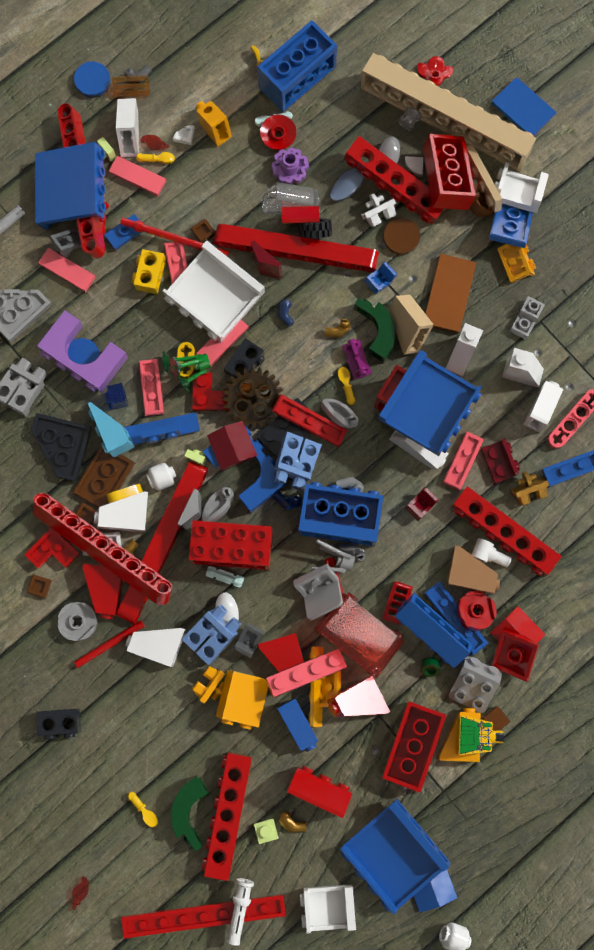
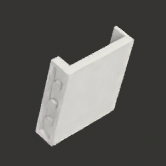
[163,241,265,342]

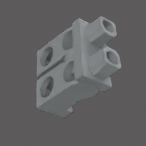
[0,358,47,417]

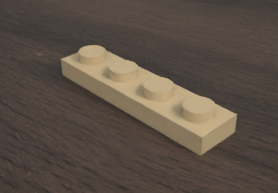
[466,144,502,213]

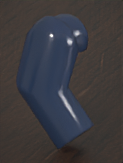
[278,299,295,328]

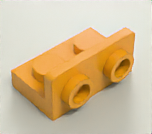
[497,244,536,283]

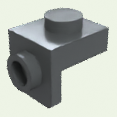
[234,622,265,657]

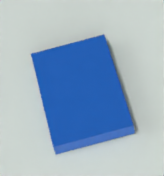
[491,77,557,136]
[489,203,533,248]

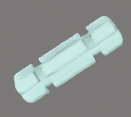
[206,566,244,588]

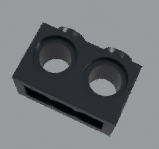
[224,338,265,384]
[37,708,81,739]

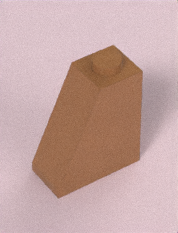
[446,545,500,595]

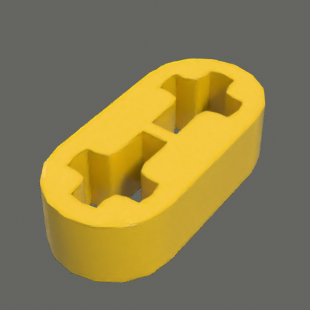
[177,342,195,379]
[106,484,143,504]

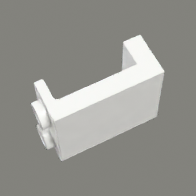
[495,162,549,213]
[300,884,356,934]

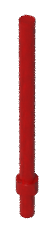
[120,217,229,257]

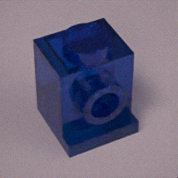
[105,383,128,410]

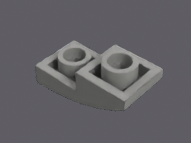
[509,296,545,340]

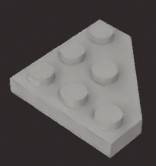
[0,289,52,342]

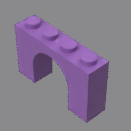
[37,311,128,393]

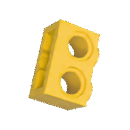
[132,249,166,295]

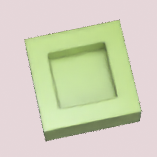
[97,137,116,162]
[185,449,207,466]
[254,818,279,844]

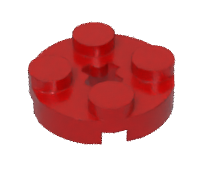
[457,591,497,631]

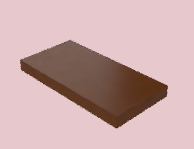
[425,254,477,334]

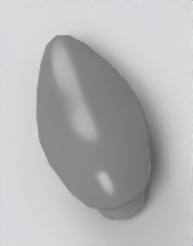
[378,137,400,174]
[321,399,358,428]
[202,487,234,522]

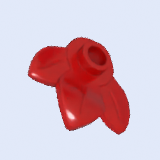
[417,56,453,87]

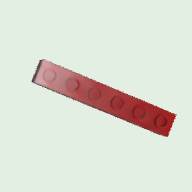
[344,136,444,224]
[451,486,562,577]
[202,752,252,881]

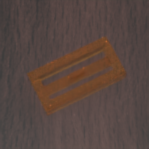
[112,75,150,97]

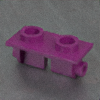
[342,338,372,380]

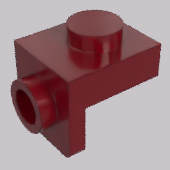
[405,487,439,521]

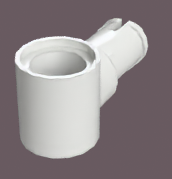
[471,538,512,568]

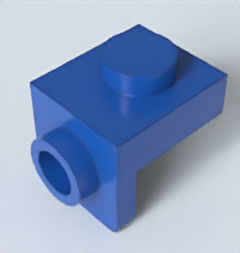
[364,262,397,294]

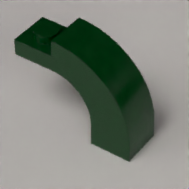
[354,298,395,363]
[171,775,209,851]

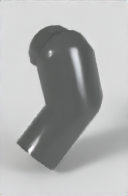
[124,65,152,82]

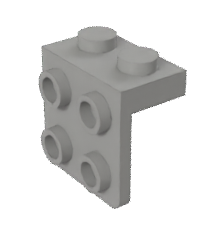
[293,564,343,621]
[449,656,502,713]

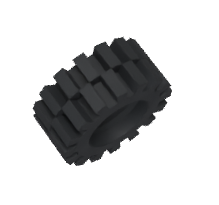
[298,218,332,239]

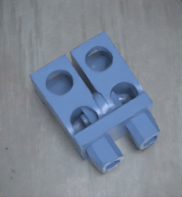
[273,432,322,491]
[182,605,241,665]

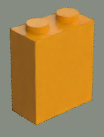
[216,670,268,729]

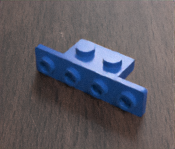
[124,413,200,445]

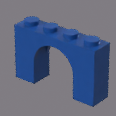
[203,426,288,513]

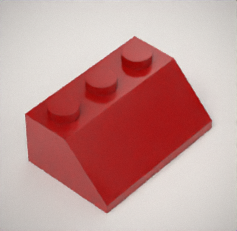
[287,765,352,818]

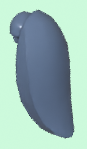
[330,169,363,202]

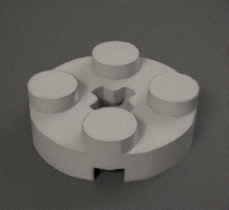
[58,602,98,641]

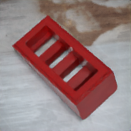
[382,581,413,625]

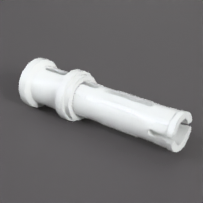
[227,878,254,945]

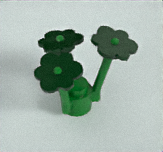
[163,351,211,394]

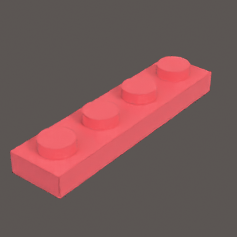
[266,649,347,698]

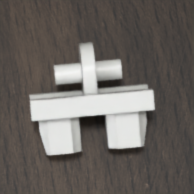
[361,193,397,227]

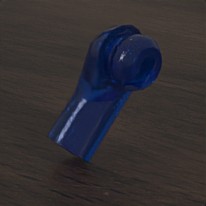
[272,491,302,509]

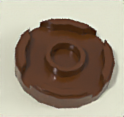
[383,218,420,255]

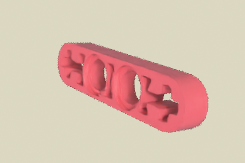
[547,389,594,449]

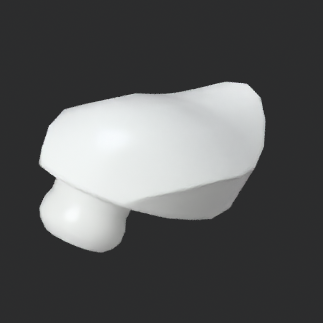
[215,593,239,623]

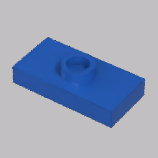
[104,214,141,250]

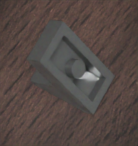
[49,227,82,258]

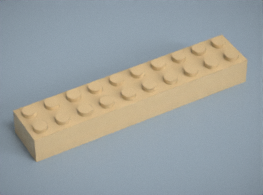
[361,53,537,172]

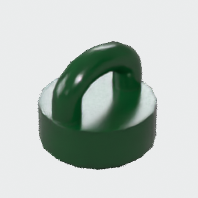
[420,657,440,677]

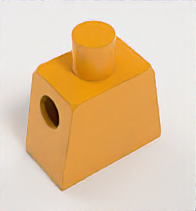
[195,101,232,147]

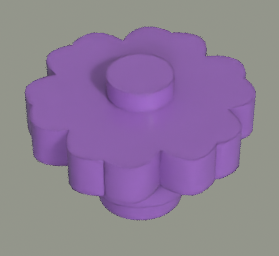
[272,148,309,186]

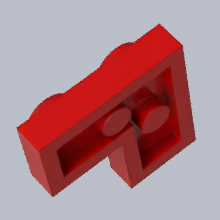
[192,372,229,411]
[25,528,80,569]

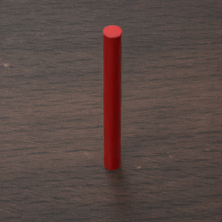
[74,620,145,668]

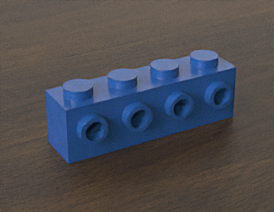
[395,593,472,668]

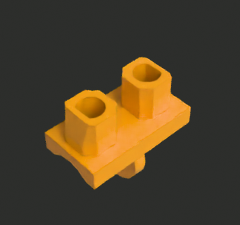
[192,666,225,704]

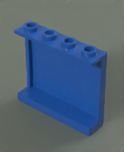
[35,142,106,229]
[378,350,482,456]
[340,799,451,914]

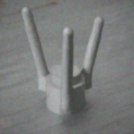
[311,540,355,574]

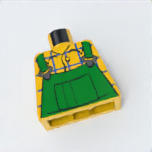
[457,715,504,755]

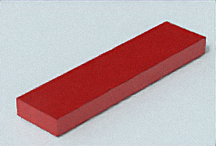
[271,394,347,447]

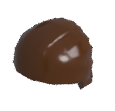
[470,185,494,217]

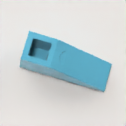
[88,402,134,457]

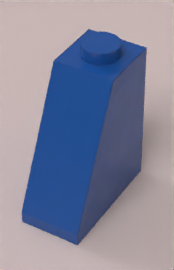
[277,698,318,752]

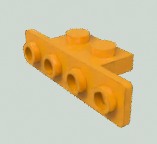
[308,647,341,727]

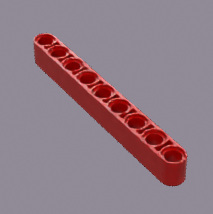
[57,103,105,259]
[214,224,379,272]
[116,461,208,624]
[33,493,172,605]

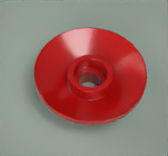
[260,114,297,150]

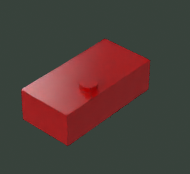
[423,134,476,210]
[382,701,447,793]

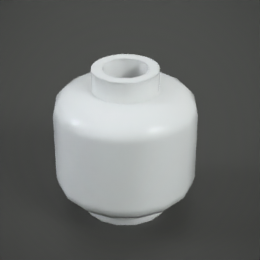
[146,463,176,491]
[439,922,471,950]

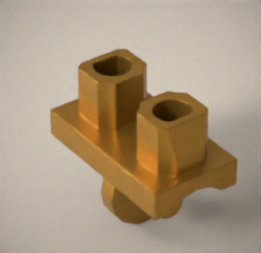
[510,471,549,506]

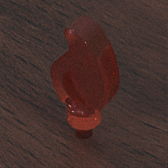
[140,135,169,150]
[72,876,89,910]

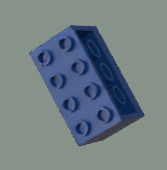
[257,20,337,112]
[299,482,383,547]

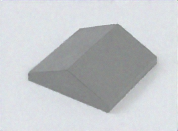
[178,488,202,530]

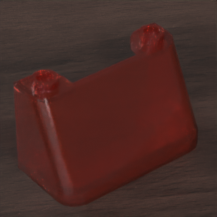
[314,592,405,679]

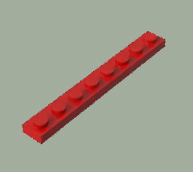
[121,894,286,939]

